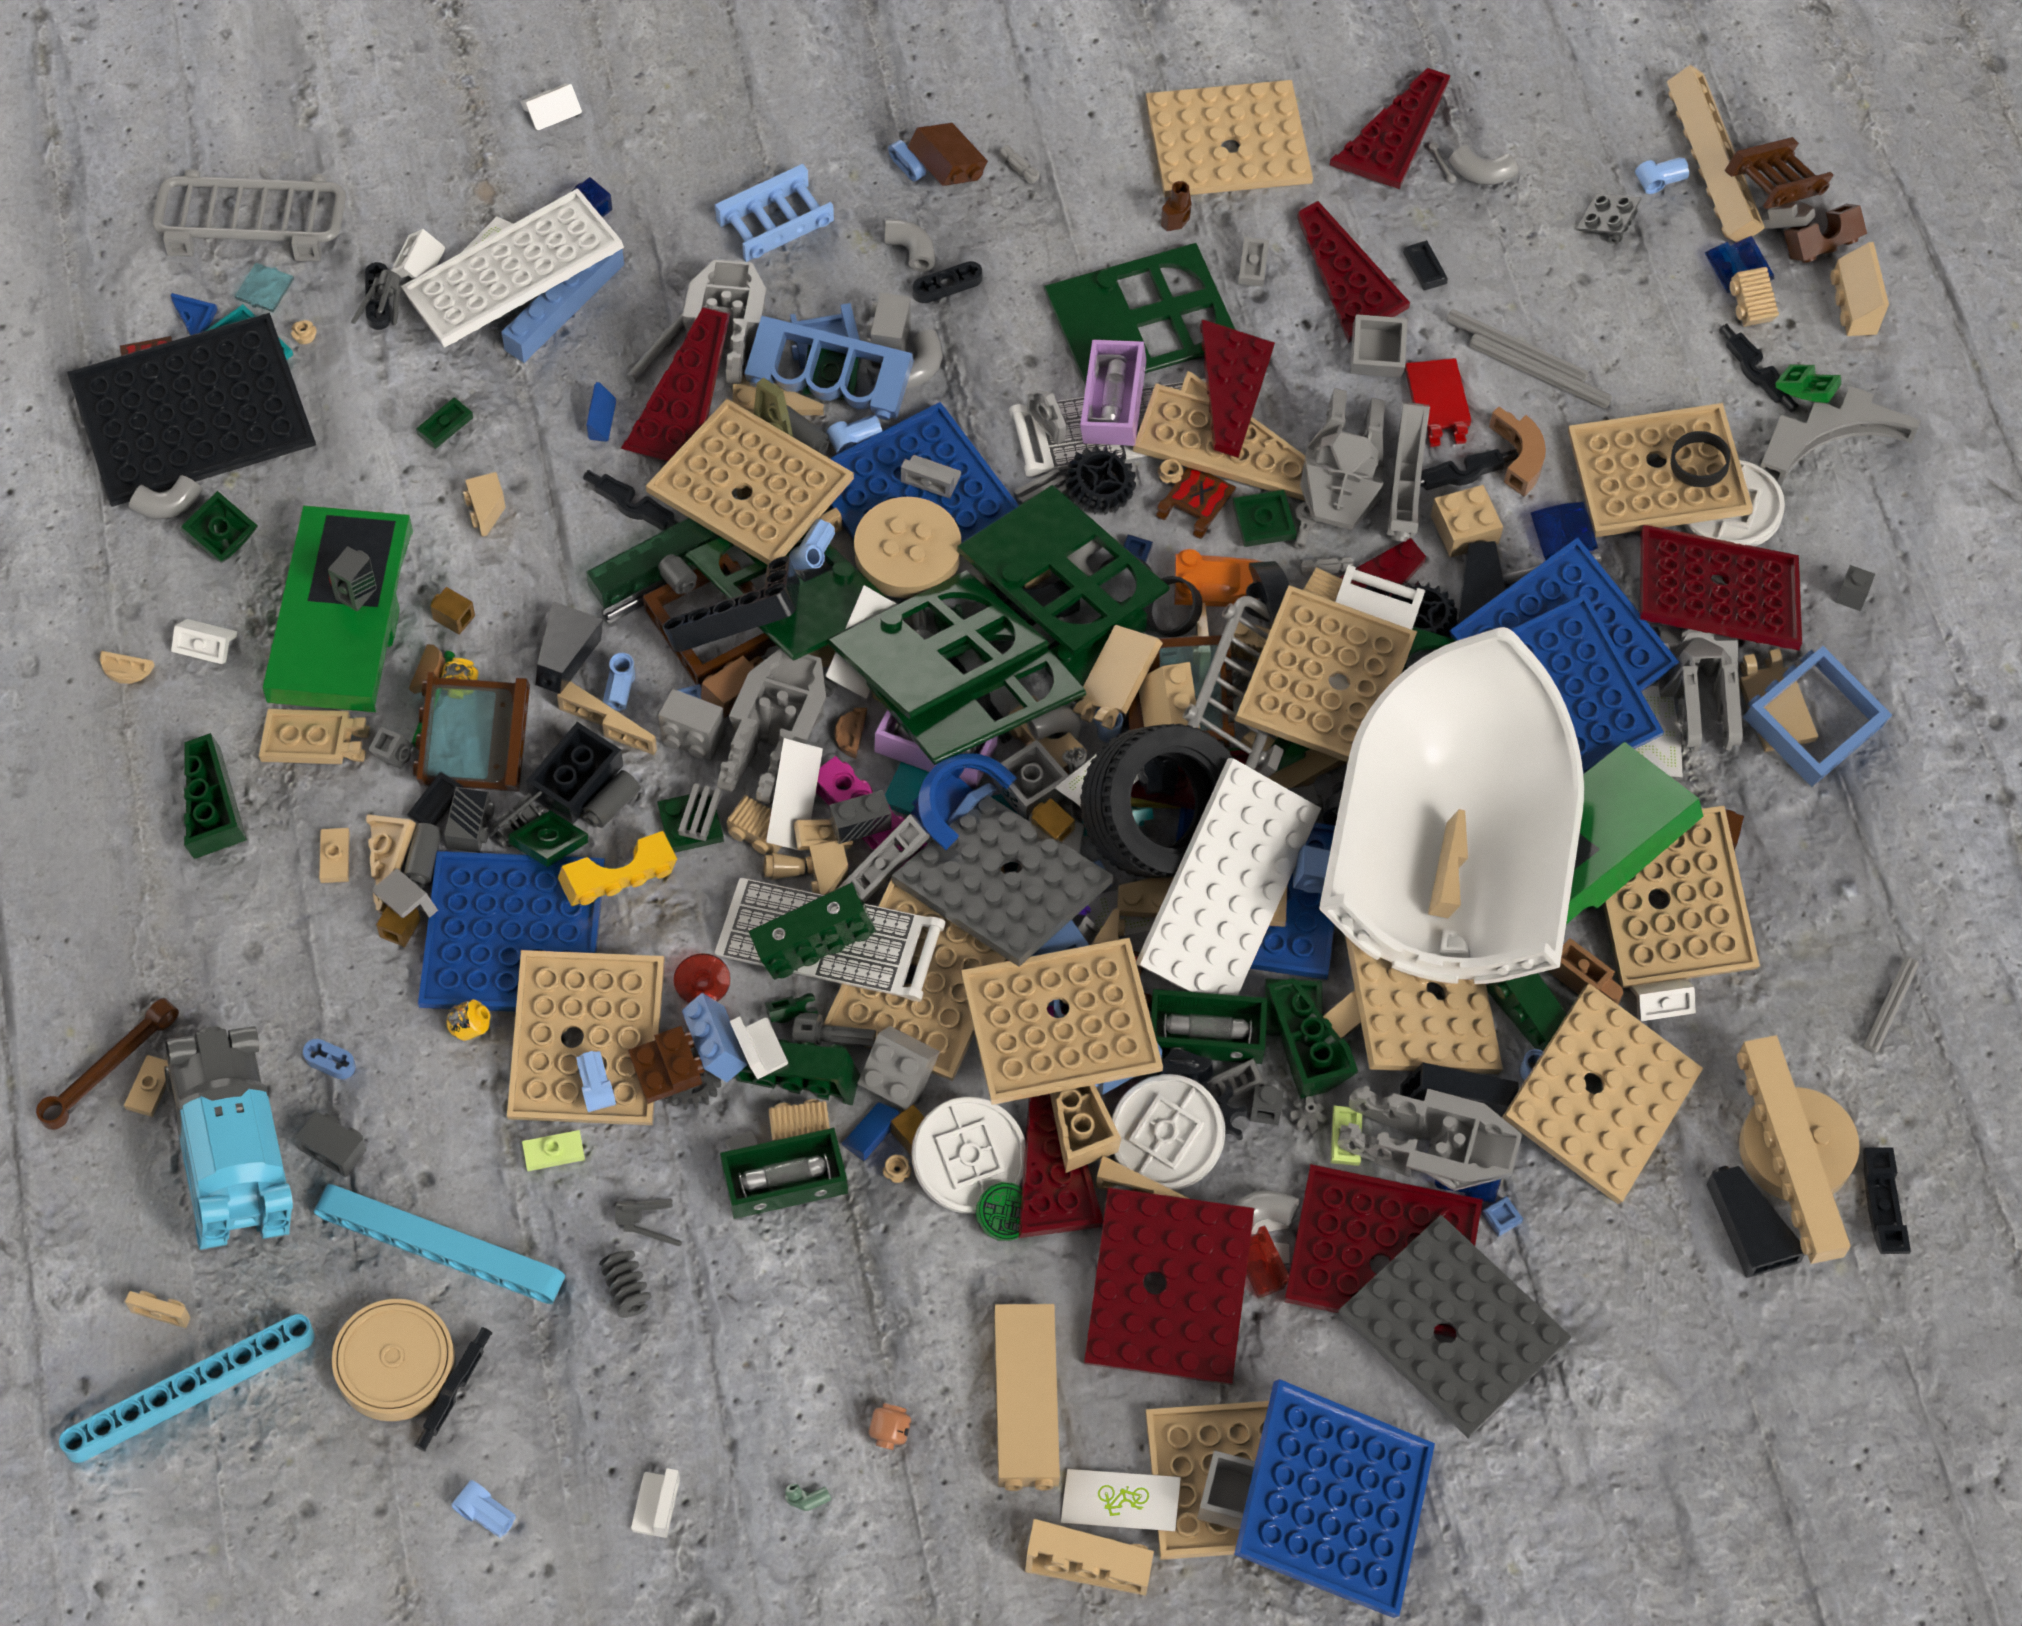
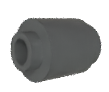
[658,554,697,594]

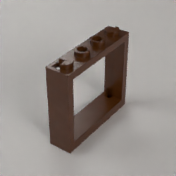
[643,553,776,688]

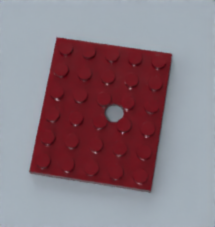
[1640,525,1802,651]
[1284,1164,1483,1338]
[1084,1187,1254,1385]

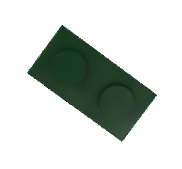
[416,397,473,449]

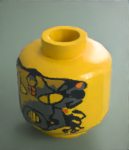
[441,658,478,700]
[447,999,490,1041]

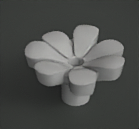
[1289,1096,1327,1134]

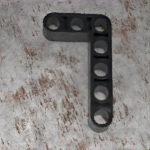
[662,556,800,652]

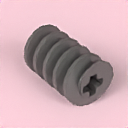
[599,1250,651,1318]

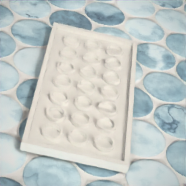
[401,188,624,348]
[1136,758,1321,996]

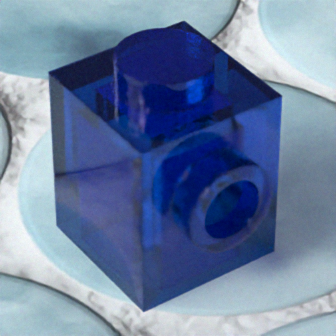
[571,177,613,217]

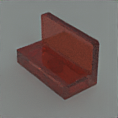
[1246,1225,1289,1299]

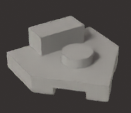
[1761,201,1816,229]
[1027,390,1067,445]

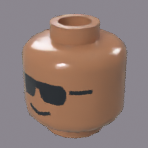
[868,1403,911,1450]

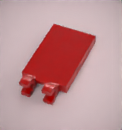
[1405,358,1471,447]

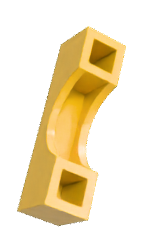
[558,831,677,906]

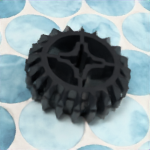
[1065,445,1136,515]
[1391,581,1458,651]

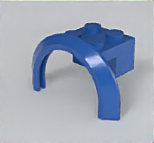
[910,753,1017,850]

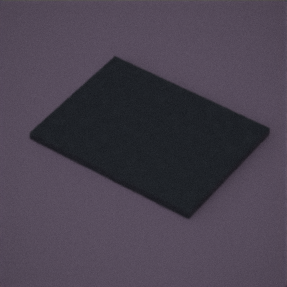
[67,312,316,507]

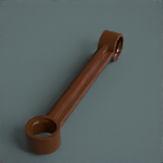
[36,998,179,1130]

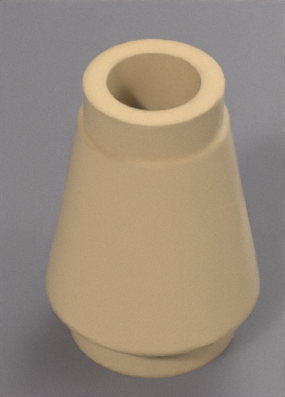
[764,852,805,880]

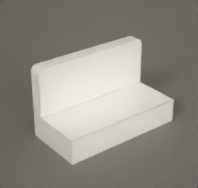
[520,83,581,130]
[391,229,445,279]
[171,619,237,664]
[1630,978,1696,1021]
[730,1016,788,1079]
[631,1468,680,1538]

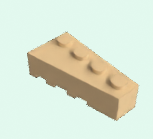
[1050,1085,1121,1173]
[1025,1519,1154,1596]

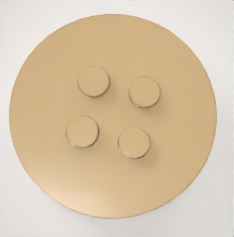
[854,497,961,599]
[1739,1087,1859,1200]
[332,1299,456,1421]

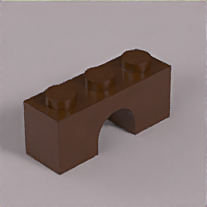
[1783,203,1867,263]

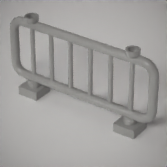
[153,169,346,261]
[1183,596,1284,778]

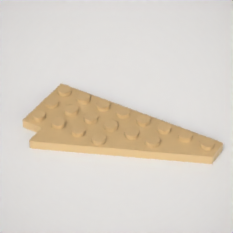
[1133,371,1306,501]

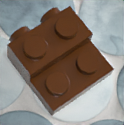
[628,1026,705,1104]

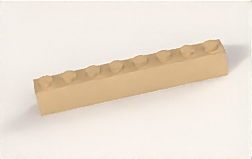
[1666,65,1765,245]
[1737,1035,1851,1264]

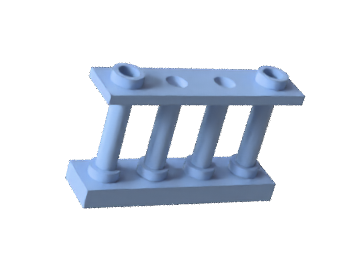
[715,164,834,262]

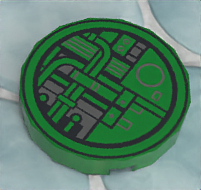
[976,1182,1022,1241]

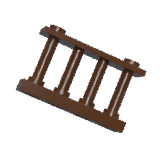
[1724,137,1834,209]

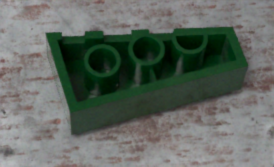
[1045,597,1147,704]
[184,733,247,859]
[1486,973,1567,1051]
[735,1039,861,1106]

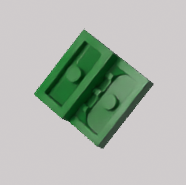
[1776,364,1842,403]

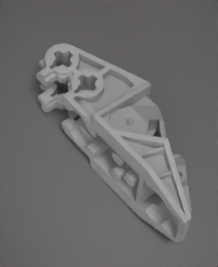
[682,259,767,384]
[1300,388,1385,530]
[1657,624,1743,752]
[717,649,826,804]
[1338,1086,1522,1191]

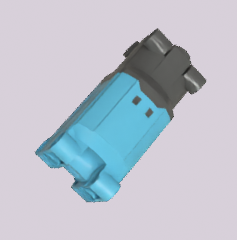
[164,1026,293,1250]

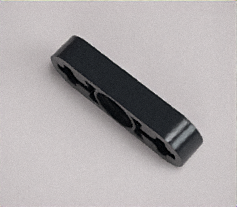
[913,261,982,303]
[365,262,391,330]

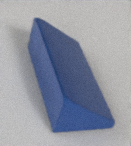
[586,382,616,442]
[842,1102,901,1161]

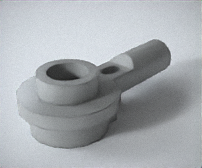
[1295,502,1319,549]

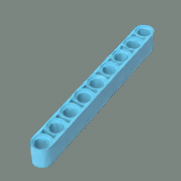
[314,1184,565,1304]
[59,1314,315,1463]

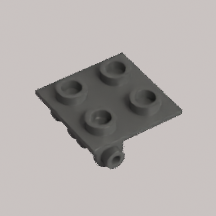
[1576,193,1642,244]
[489,791,545,848]

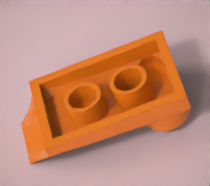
[1174,549,1262,607]

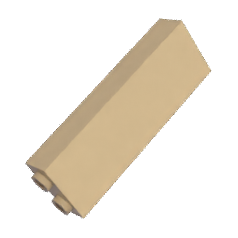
[994,1304,1060,1491]

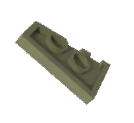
[754,377,793,437]

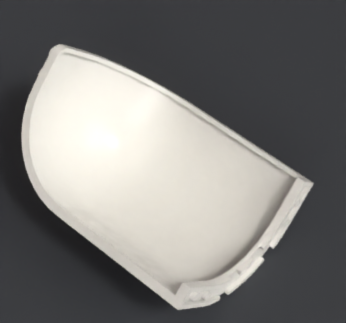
[1319,627,1584,984]

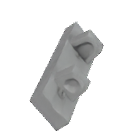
[837,814,931,904]

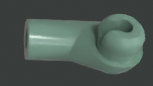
[785,1484,831,1511]

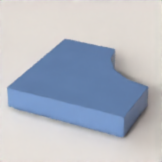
[946,783,997,826]

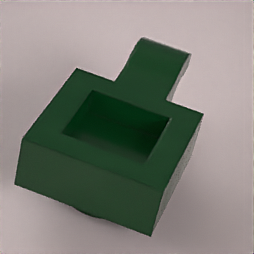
[765,993,818,1023]

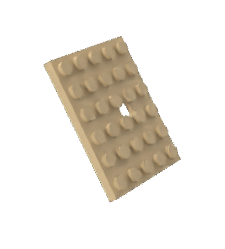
[1146,80,1313,197]
[646,399,854,565]
[1568,403,1753,538]
[1235,585,1417,762]
[1603,806,1760,989]
[824,878,1008,1081]
[1345,935,1503,1074]
[961,938,1163,1105]
[507,950,665,1125]
[1502,983,1703,1204]
[1145,1397,1325,1560]

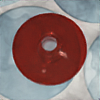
[674,953,731,1003]

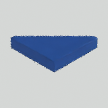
[171,293,218,336]

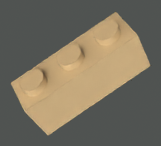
[1830,242,1889,336]
[1139,662,1200,728]

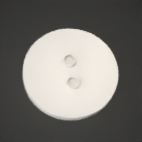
[1683,460,1785,546]
[1112,1074,1225,1190]
[912,1097,1026,1214]

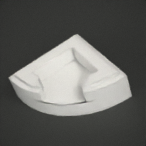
[1440,929,1470,958]

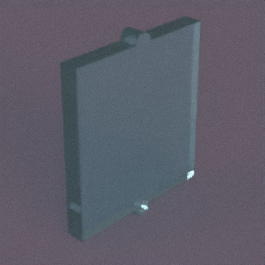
[235,263,294,312]

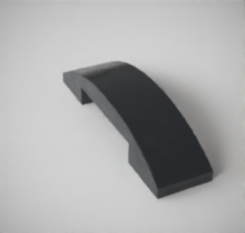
[1248,561,1290,630]
[1863,1147,1911,1254]

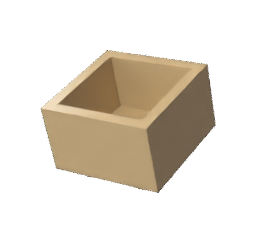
[1431,485,1503,558]

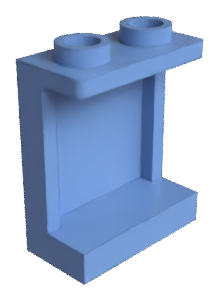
[790,303,861,370]

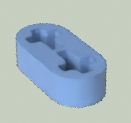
[888,140,926,182]
[303,1039,356,1079]

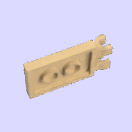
[1073,625,1163,730]
[1739,649,1818,752]
[259,709,370,764]

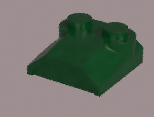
[180,491,258,563]

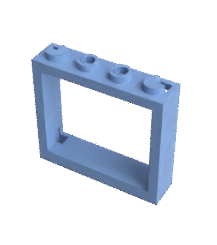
[1743,646,1892,787]

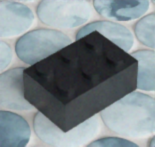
[526,722,624,824]

